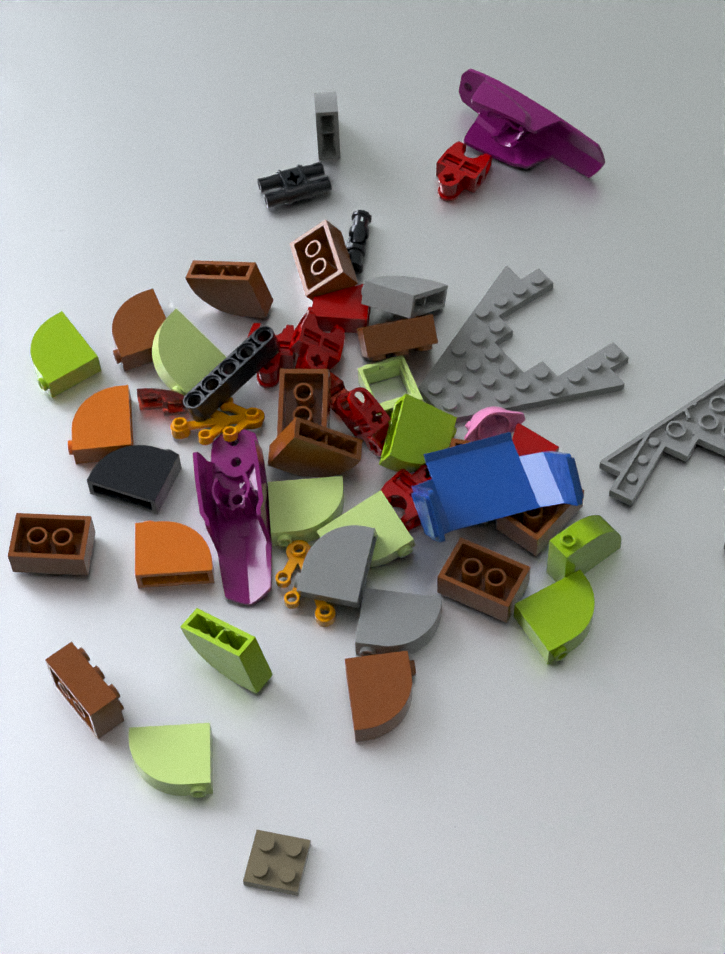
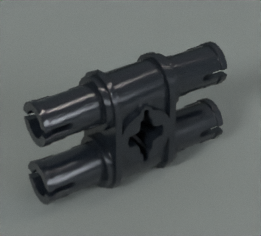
[257,161,332,208]

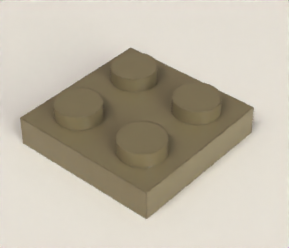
[243,830,311,896]

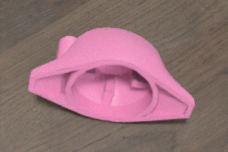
[464,406,525,441]

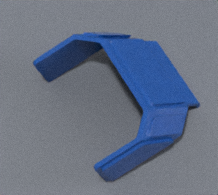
[411,432,584,543]

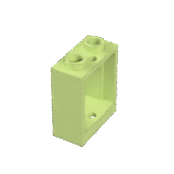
[358,355,423,423]

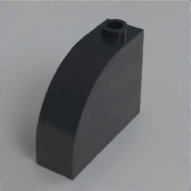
[87,445,182,515]

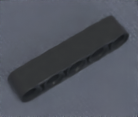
[183,326,280,422]

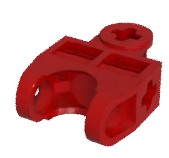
[436,141,493,201]
[289,310,345,370]
[248,323,296,388]
[334,387,391,457]
[381,464,431,532]

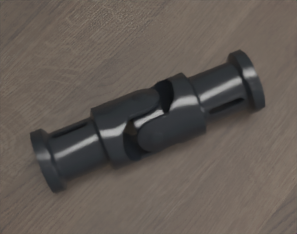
[346,210,372,275]

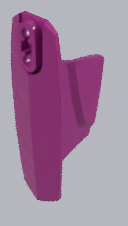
[458,68,605,178]
[193,429,272,606]

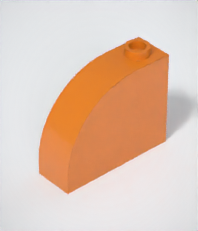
[68,385,134,464]
[135,520,215,588]

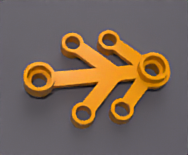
[170,397,265,445]
[275,540,336,627]

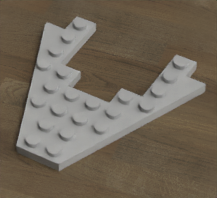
[418,266,629,424]
[599,379,725,549]

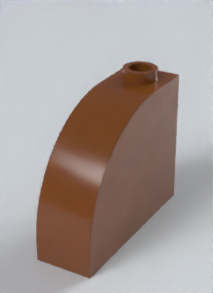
[185,260,273,318]
[112,288,166,372]
[267,417,362,478]
[345,651,416,742]

